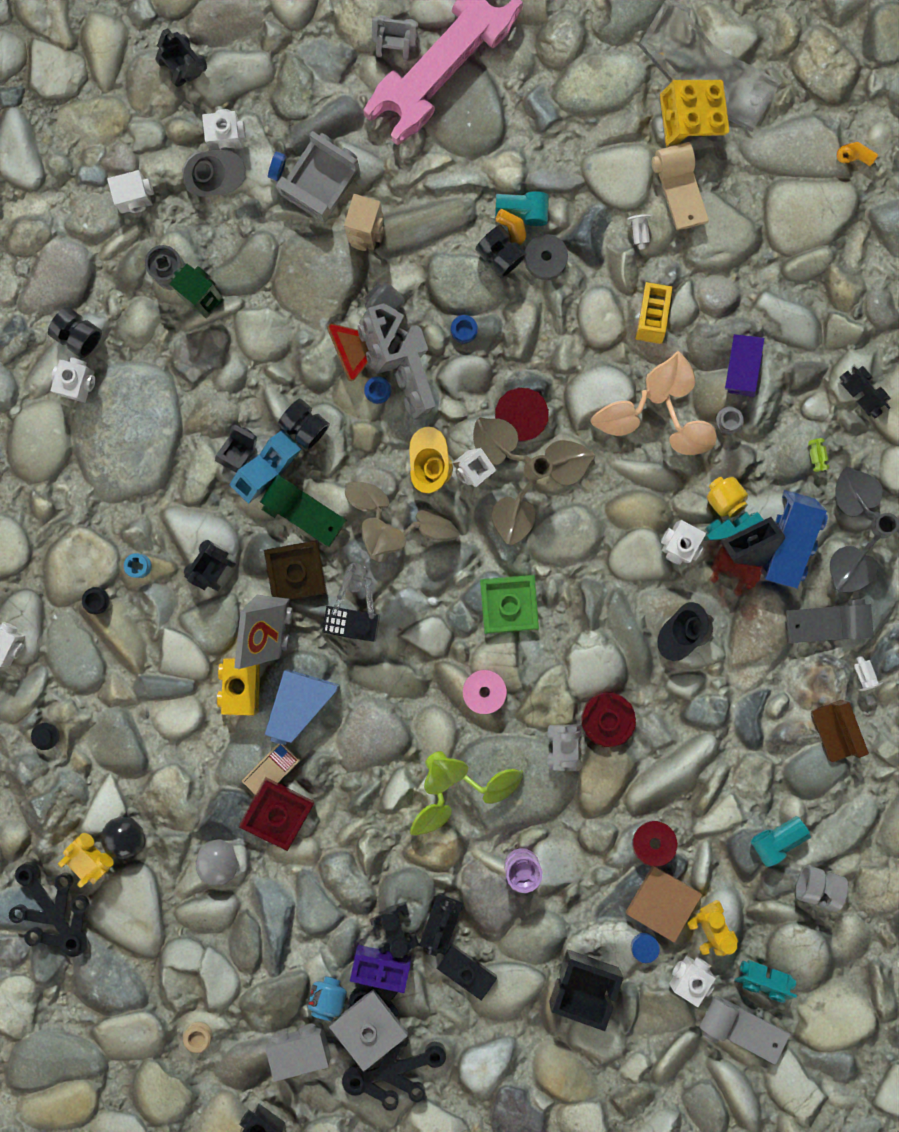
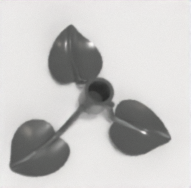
[830,467,899,593]

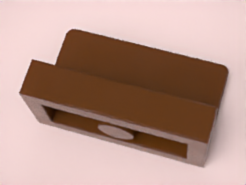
[811,700,869,762]

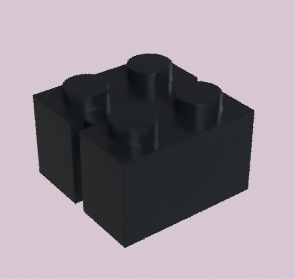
[549,949,624,1031]

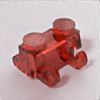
[709,546,762,597]

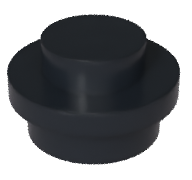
[82,587,110,614]
[31,722,59,750]

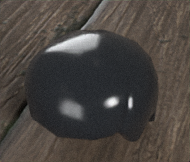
[101,816,145,860]

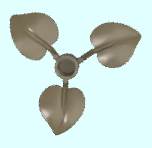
[473,417,595,545]
[345,482,460,562]

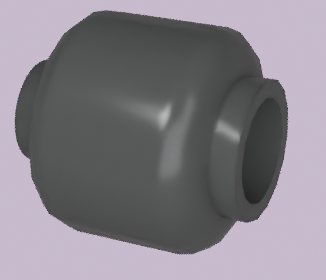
[364,282,405,314]

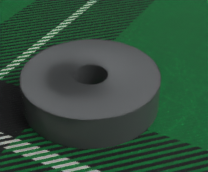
[524,234,568,280]

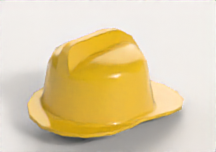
[409,427,453,493]

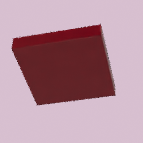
[239,777,314,851]

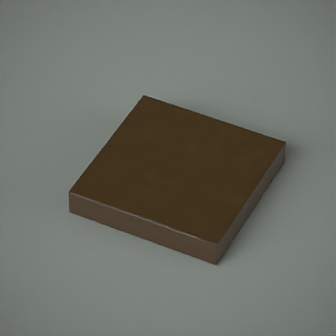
[264,540,328,601]

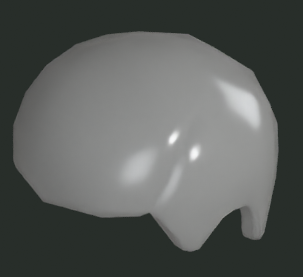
[196,839,238,886]

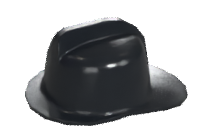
[657,602,714,661]

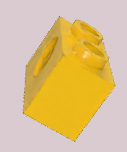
[217,657,261,716]

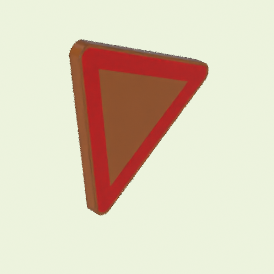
[327,324,369,381]

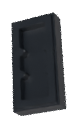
[436,943,497,1001]

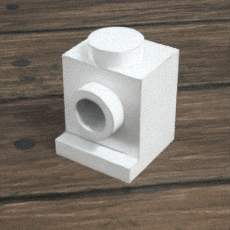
[452,448,496,487]

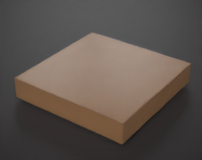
[626,867,702,943]

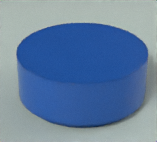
[268,151,287,181]
[451,315,478,344]
[631,933,660,963]

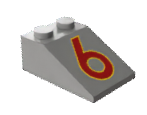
[234,594,293,669]

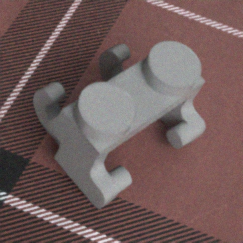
[372,15,418,61]
[547,724,582,771]

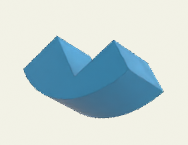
[229,430,302,504]

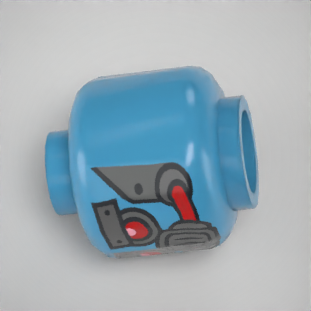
[307,976,347,1021]

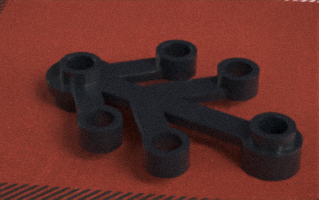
[9,862,89,957]
[342,1034,446,1111]

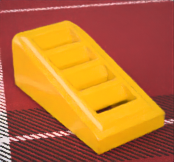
[635,282,672,344]

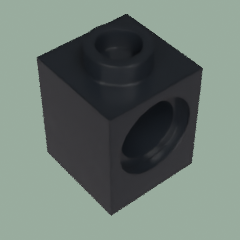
[239,1103,285,1132]

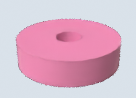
[463,670,507,714]

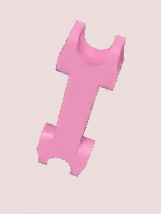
[364,0,523,145]

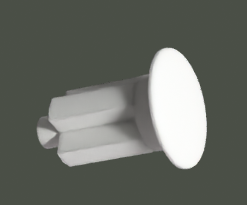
[627,214,652,250]
[854,656,883,691]

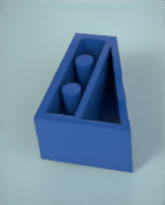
[761,490,828,589]

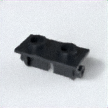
[839,364,891,419]
[419,893,464,956]

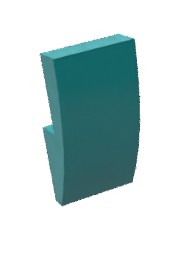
[703,511,764,541]

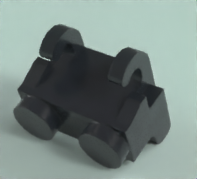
[155,29,207,87]
[184,540,236,591]
[370,902,419,958]

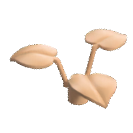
[591,351,717,455]

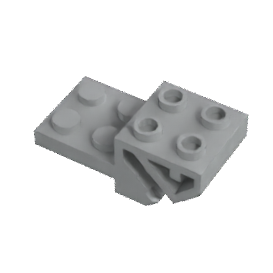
[357,304,436,420]

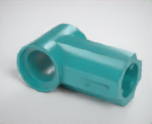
[495,192,549,226]
[751,816,811,867]

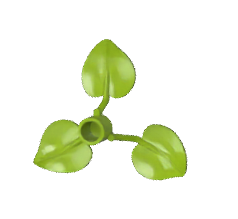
[410,751,524,836]

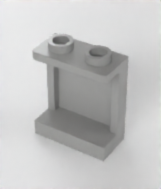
[276,131,360,223]

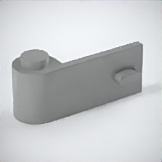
[700,995,790,1065]

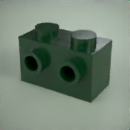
[169,263,223,319]

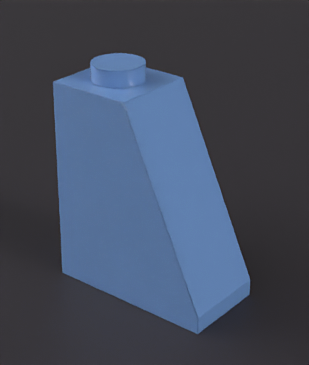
[265,669,340,745]

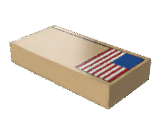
[242,744,300,794]

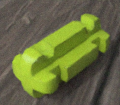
[808,438,830,472]

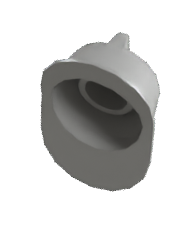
[182,150,246,196]

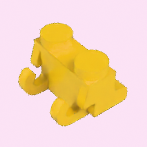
[58,833,114,888]
[687,900,738,956]

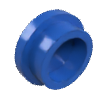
[364,376,392,404]

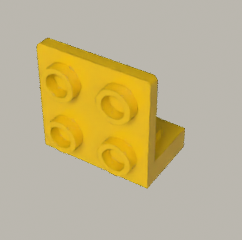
[659,80,729,147]

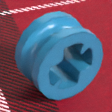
[124,553,152,578]

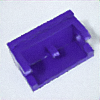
[725,334,765,397]
[350,945,411,993]

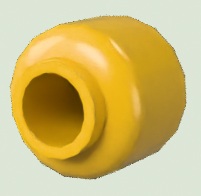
[707,476,748,518]

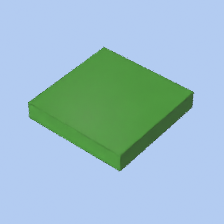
[480,575,539,634]

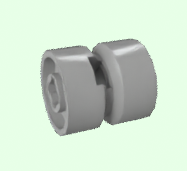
[796,865,848,912]

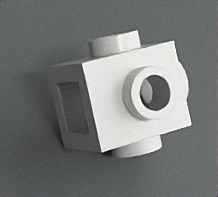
[202,109,246,152]
[50,358,95,403]
[661,520,706,565]
[669,955,716,1007]

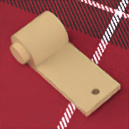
[652,142,709,231]

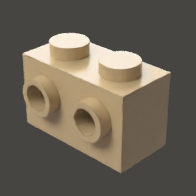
[344,194,385,251]

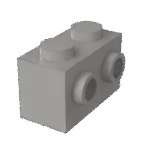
[265,1024,331,1082]

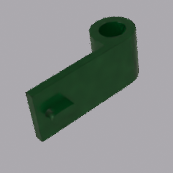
[260,475,348,548]

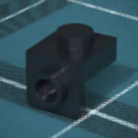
[215,424,257,473]

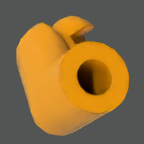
[836,142,878,166]
[495,209,526,245]

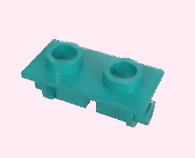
[734,960,797,1003]

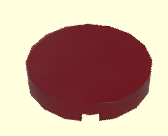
[495,387,549,442]
[581,692,636,747]

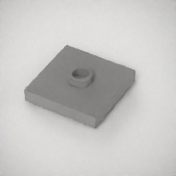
[329,989,408,1071]

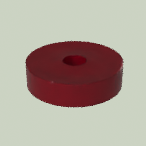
[632,821,678,867]

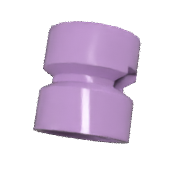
[504,848,543,893]

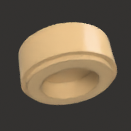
[183,1022,212,1053]

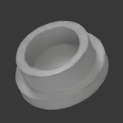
[716,407,744,434]

